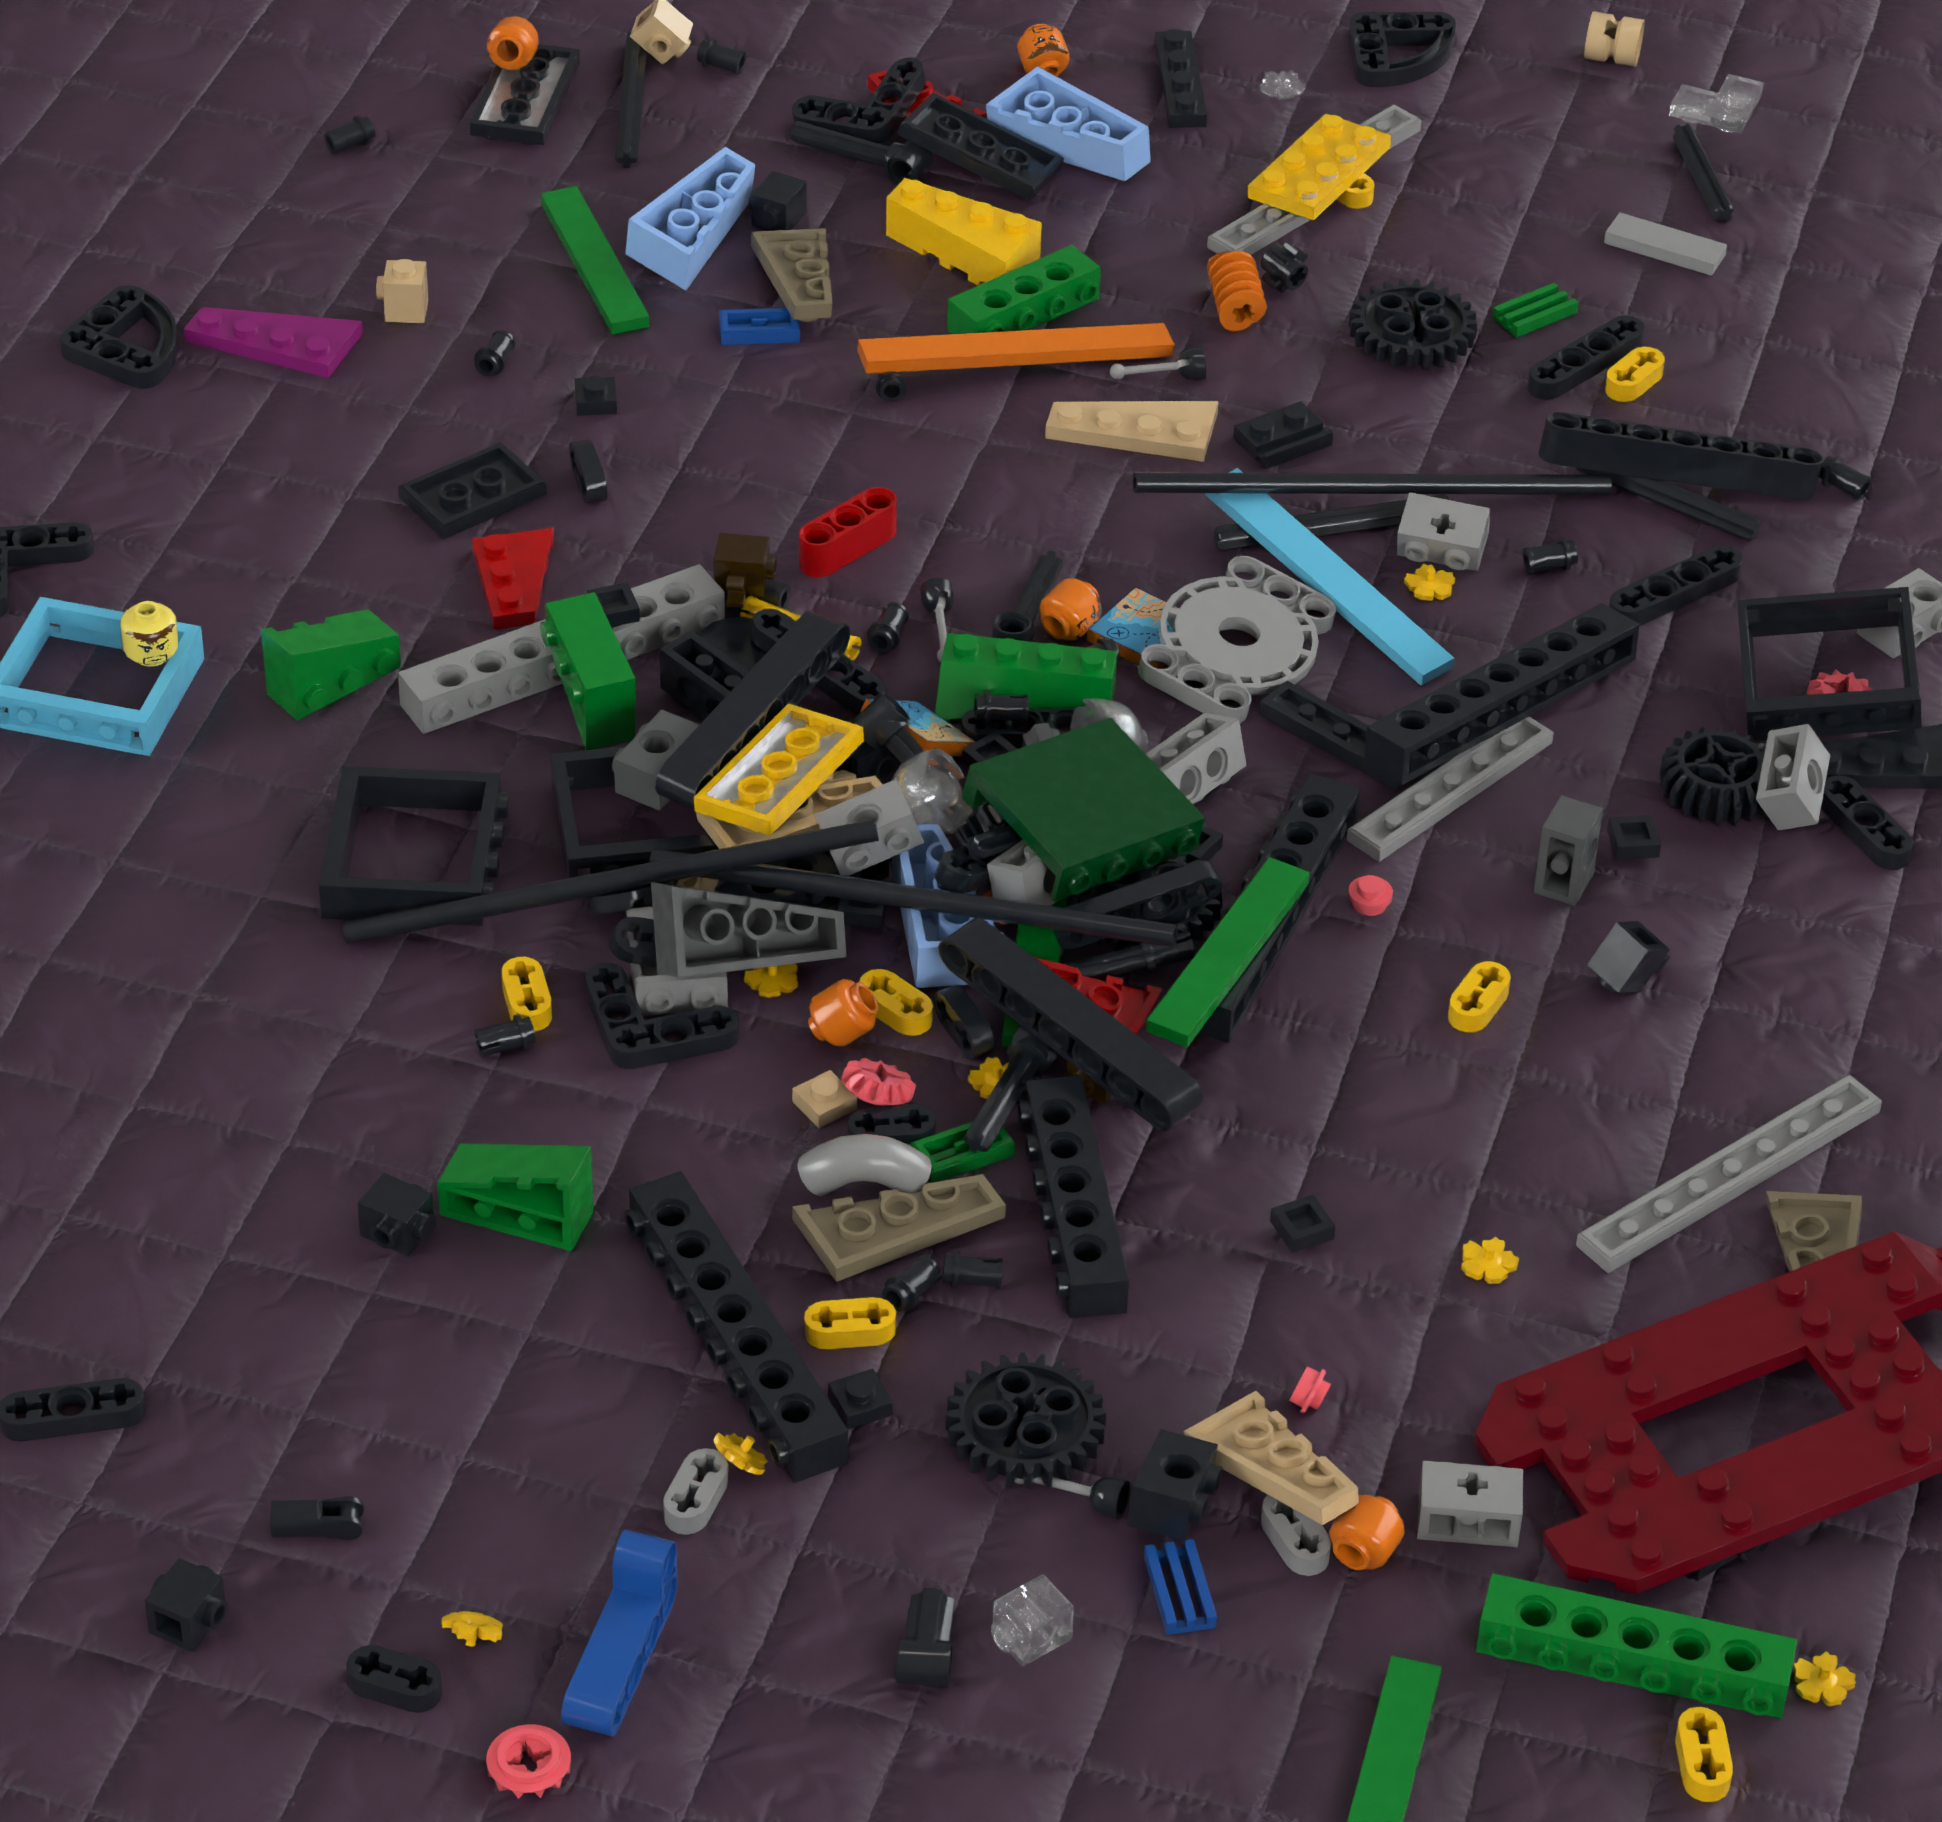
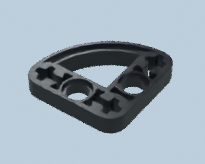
[1349,12,1456,87]
[60,286,178,389]

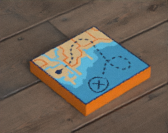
[1087,586,1180,669]
[860,699,976,757]

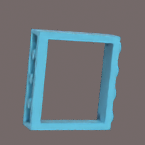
[0,597,204,756]

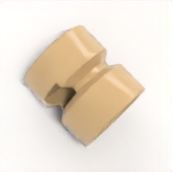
[1584,11,1645,67]

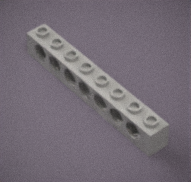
[398,564,725,734]
[987,713,1247,906]

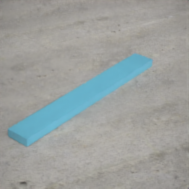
[1205,468,1455,686]

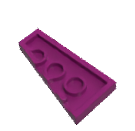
[184,307,363,378]

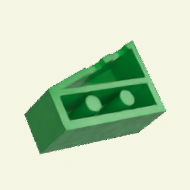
[540,592,635,750]
[261,609,401,721]
[437,1144,594,1251]

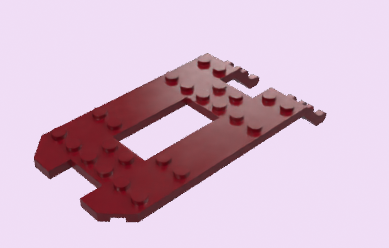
[1475,1231,1942,1594]

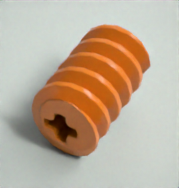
[1207,251,1267,332]

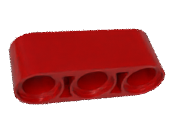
[799,487,897,578]

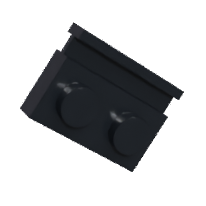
[1233,401,1333,469]

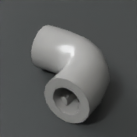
[798,1134,932,1196]

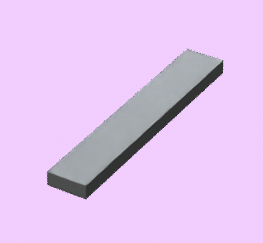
[1347,717,1554,862]

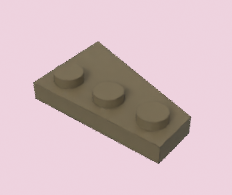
[1766,1191,1862,1272]

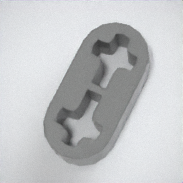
[663,1448,729,1535]
[1261,1495,1331,1576]

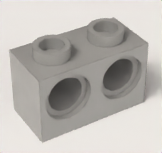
[1856,568,1942,659]

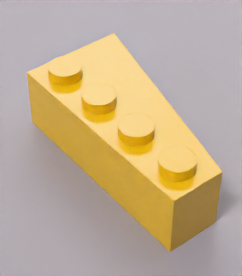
[886,178,1042,286]

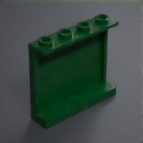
[962,717,1205,901]

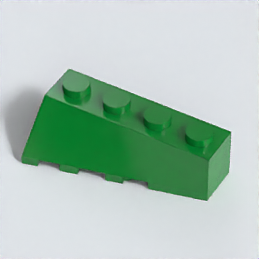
[935,633,1117,723]

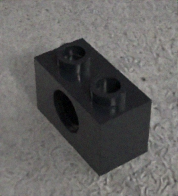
[1127,1429,1223,1541]

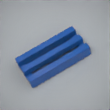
[719,308,800,345]
[1144,1539,1217,1635]

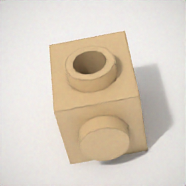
[630,0,693,65]
[376,259,428,323]

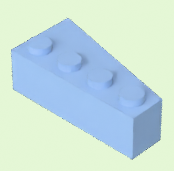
[986,66,1151,181]
[625,147,755,291]
[891,823,1003,988]

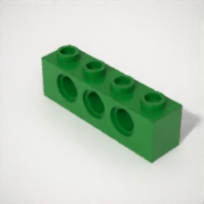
[947,245,1101,334]

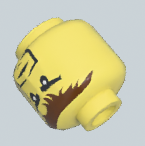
[120,601,178,667]

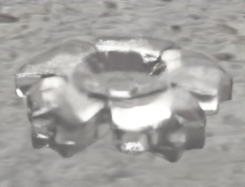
[1260,70,1306,99]

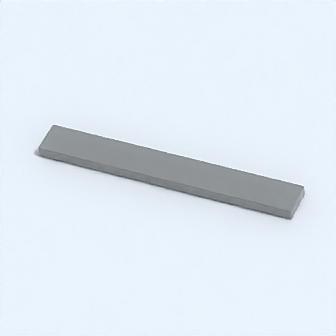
[1576,1075,1882,1274]

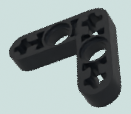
[791,57,926,143]
[0,522,94,618]
[586,963,739,1069]

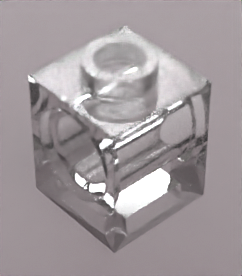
[991,1574,1074,1667]

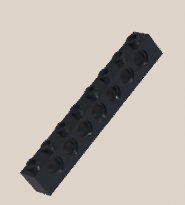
[1364,603,1640,785]
[1198,773,1361,1043]
[625,1171,848,1483]

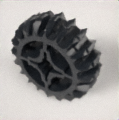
[1659,727,1766,826]

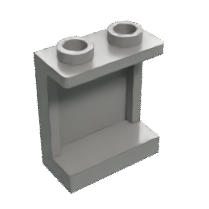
[626,907,728,1016]

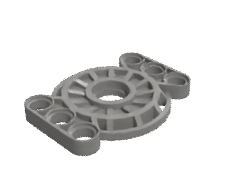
[1138,556,1336,723]

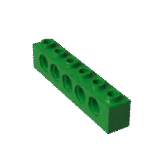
[1476,1573,1797,1719]

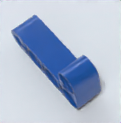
[561,1529,677,1737]

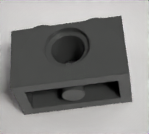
[612,709,699,811]
[1534,795,1603,906]

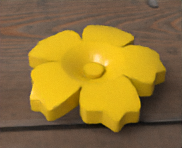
[1404,564,1455,601]
[744,963,798,998]
[968,1057,1009,1099]
[1461,1237,1519,1284]
[713,1432,768,1475]
[441,1611,503,1647]
[1793,1652,1856,1707]

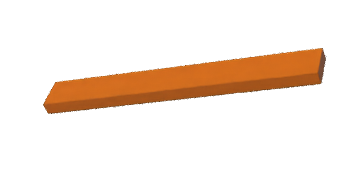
[857,323,1175,374]

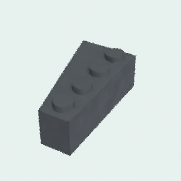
[651,882,846,978]

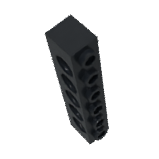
[1018,1076,1129,1318]

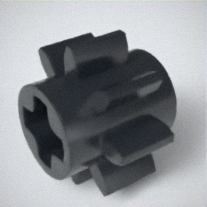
[1261,242,1308,293]

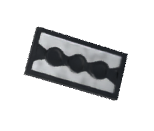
[470,44,580,145]

